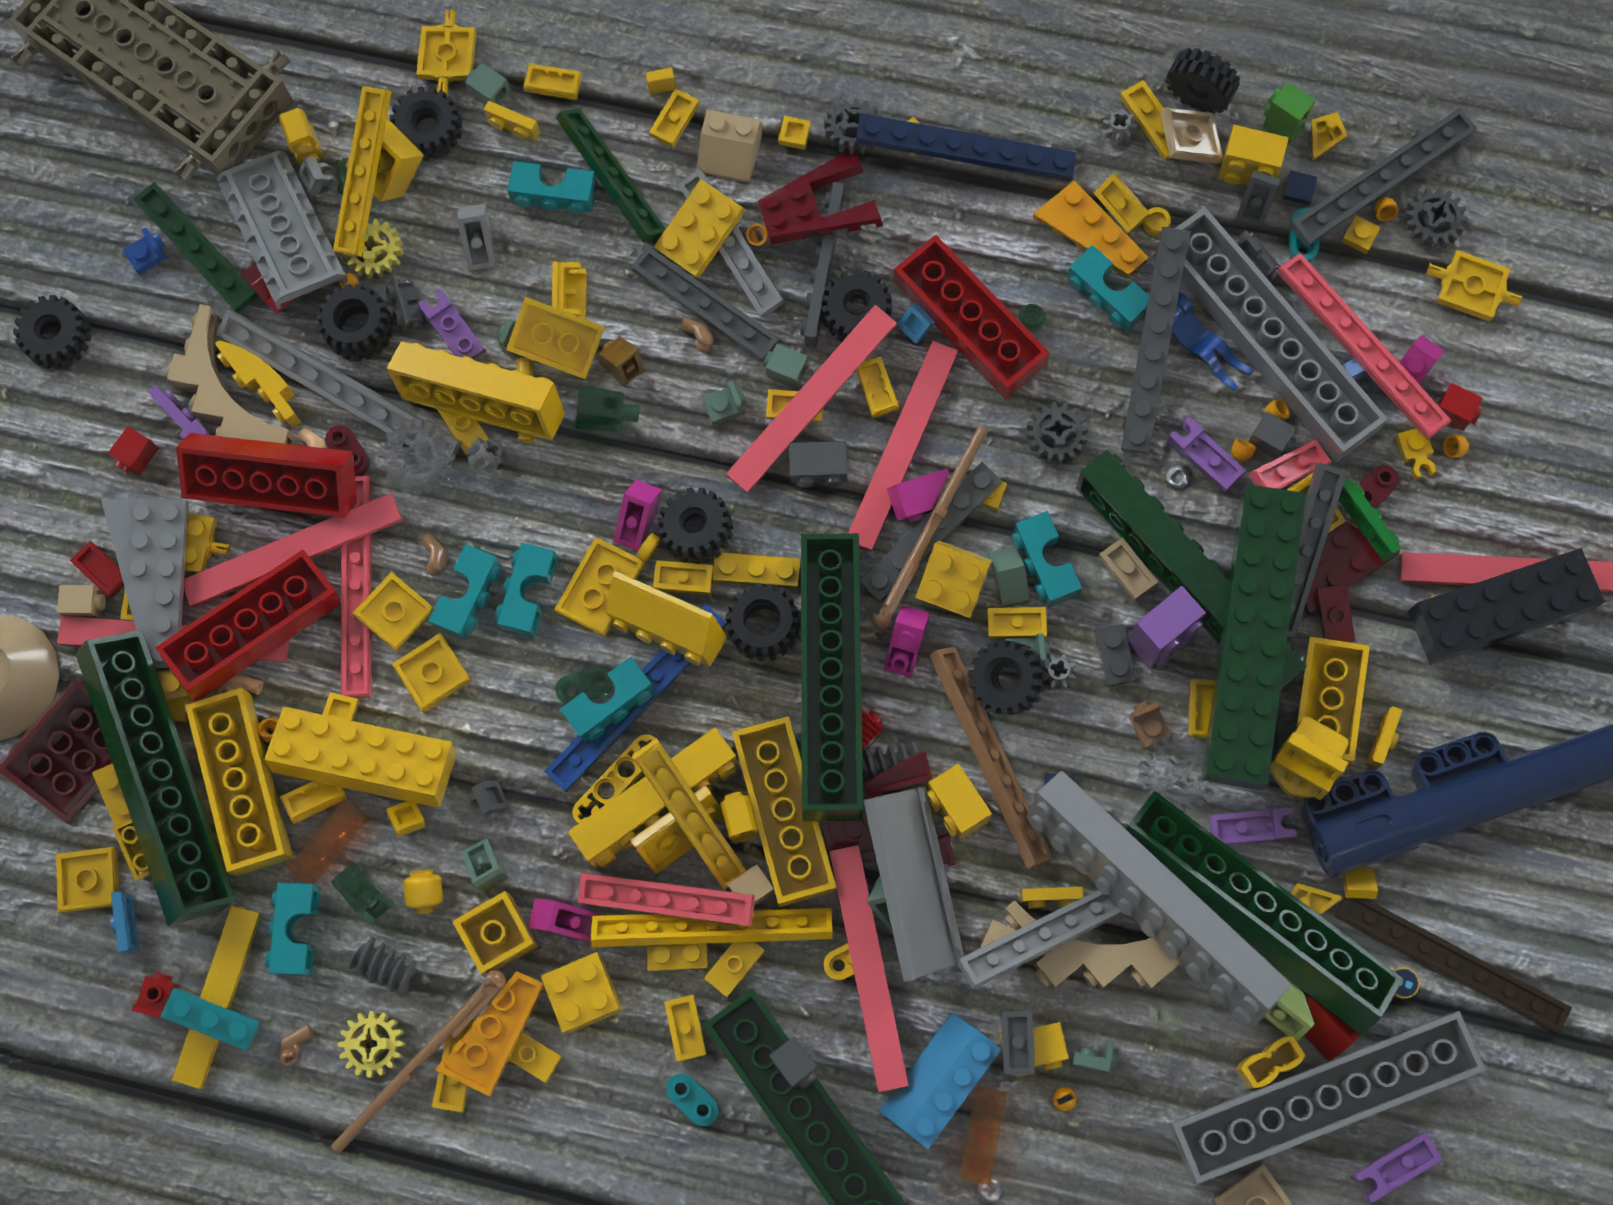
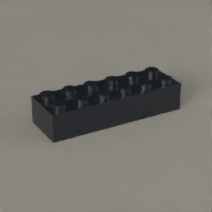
[1408,548,1605,665]

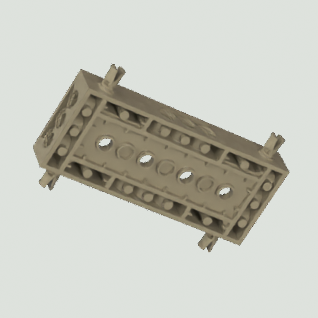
[8,0,293,183]

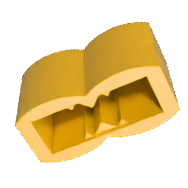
[279,108,323,165]
[720,792,760,844]
[1236,1036,1305,1089]

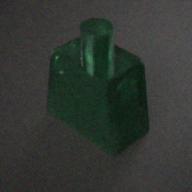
[575,385,640,432]
[331,861,395,923]

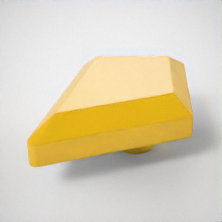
[1311,112,1348,160]
[1290,883,1341,915]

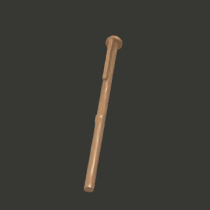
[871,426,988,630]
[331,969,506,1154]

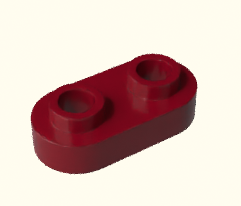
[325,425,370,476]
[1359,465,1399,508]

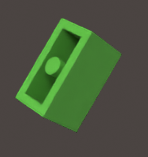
[1262,82,1315,146]

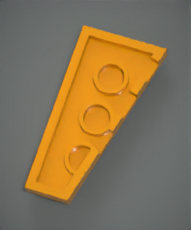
[1033,180,1149,279]
[435,971,544,1097]

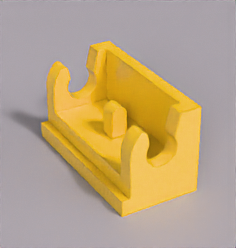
[552,261,587,319]

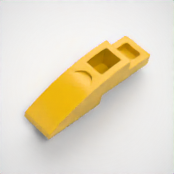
[215,340,302,429]
[92,764,150,881]

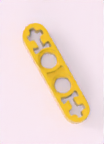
[572,734,656,824]

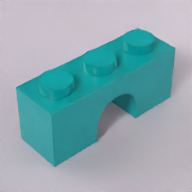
[507,161,598,214]
[1067,245,1149,333]
[1012,511,1082,608]
[495,542,559,639]
[429,544,502,640]
[560,656,655,743]
[265,883,320,977]
[160,988,262,1051]

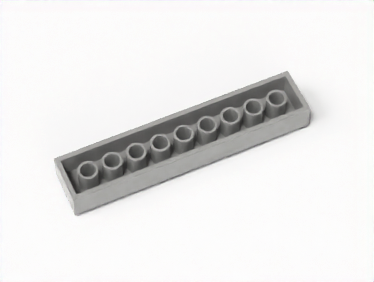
[1157,207,1388,463]
[1026,770,1292,1030]
[1168,1011,1486,1184]

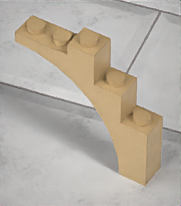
[166,304,296,445]
[1004,901,1180,990]

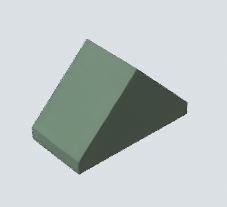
[987,546,1030,608]
[461,838,509,892]

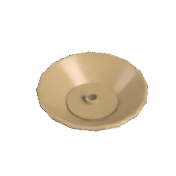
[0,615,60,741]

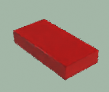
[70,540,124,599]

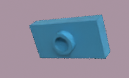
[111,891,139,955]

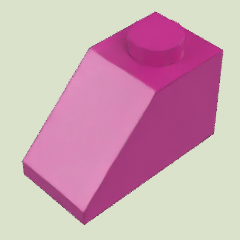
[887,469,949,523]
[613,480,662,551]
[528,898,602,943]

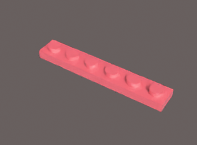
[578,873,755,926]

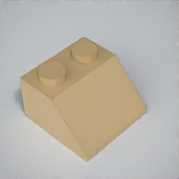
[697,109,762,183]

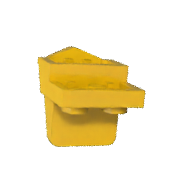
[1270,717,1349,800]

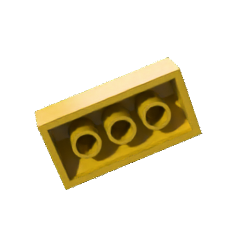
[606,571,727,667]
[1297,636,1370,768]

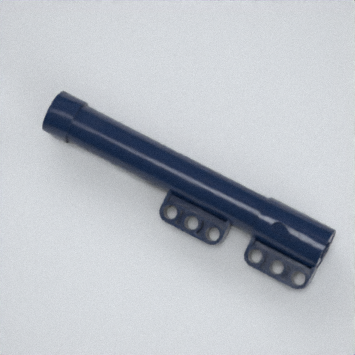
[1300,724,1613,878]

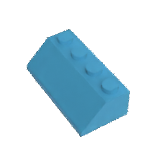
[879,1013,1002,1150]

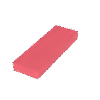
[1249,439,1332,490]

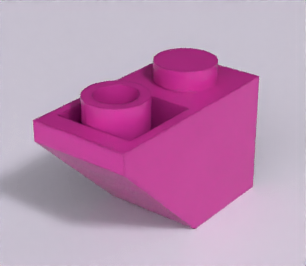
[1399,335,1445,384]
[883,605,930,678]

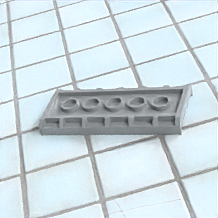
[216,150,347,310]
[863,786,964,982]

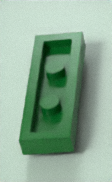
[1339,477,1402,562]

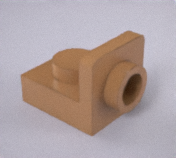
[1129,700,1172,750]

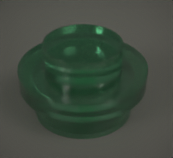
[1018,304,1046,332]

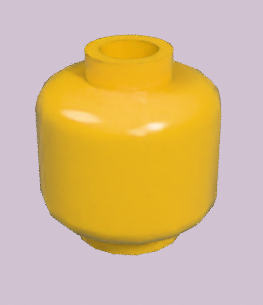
[403,869,443,914]

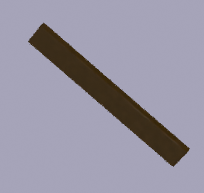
[1334,895,1572,1035]

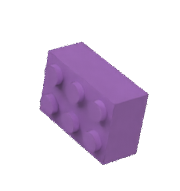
[1128,586,1206,670]

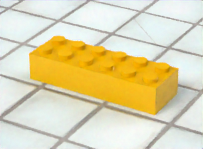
[386,341,566,441]
[185,687,294,877]
[264,706,457,808]
[732,716,837,908]
[568,727,740,869]

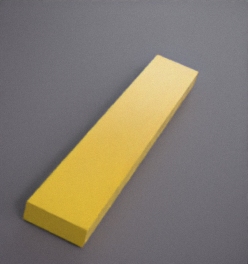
[333,86,391,257]
[631,738,746,890]
[172,905,262,1089]

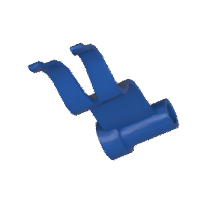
[1172,292,1254,391]

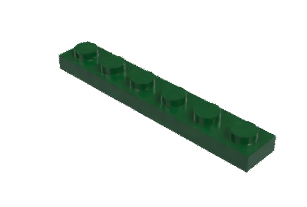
[555,108,666,242]
[134,182,258,313]

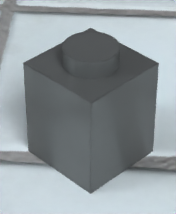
[1248,411,1296,459]

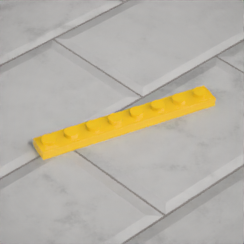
[591,908,833,947]

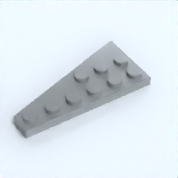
[101,499,189,670]

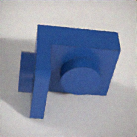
[123,227,167,275]

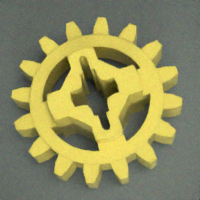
[343,219,404,279]
[337,1011,406,1078]

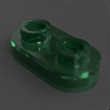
[555,666,613,705]

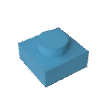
[897,303,936,344]

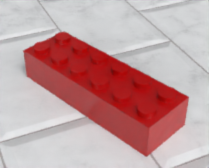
[894,235,1050,400]
[176,433,357,518]
[155,549,341,702]

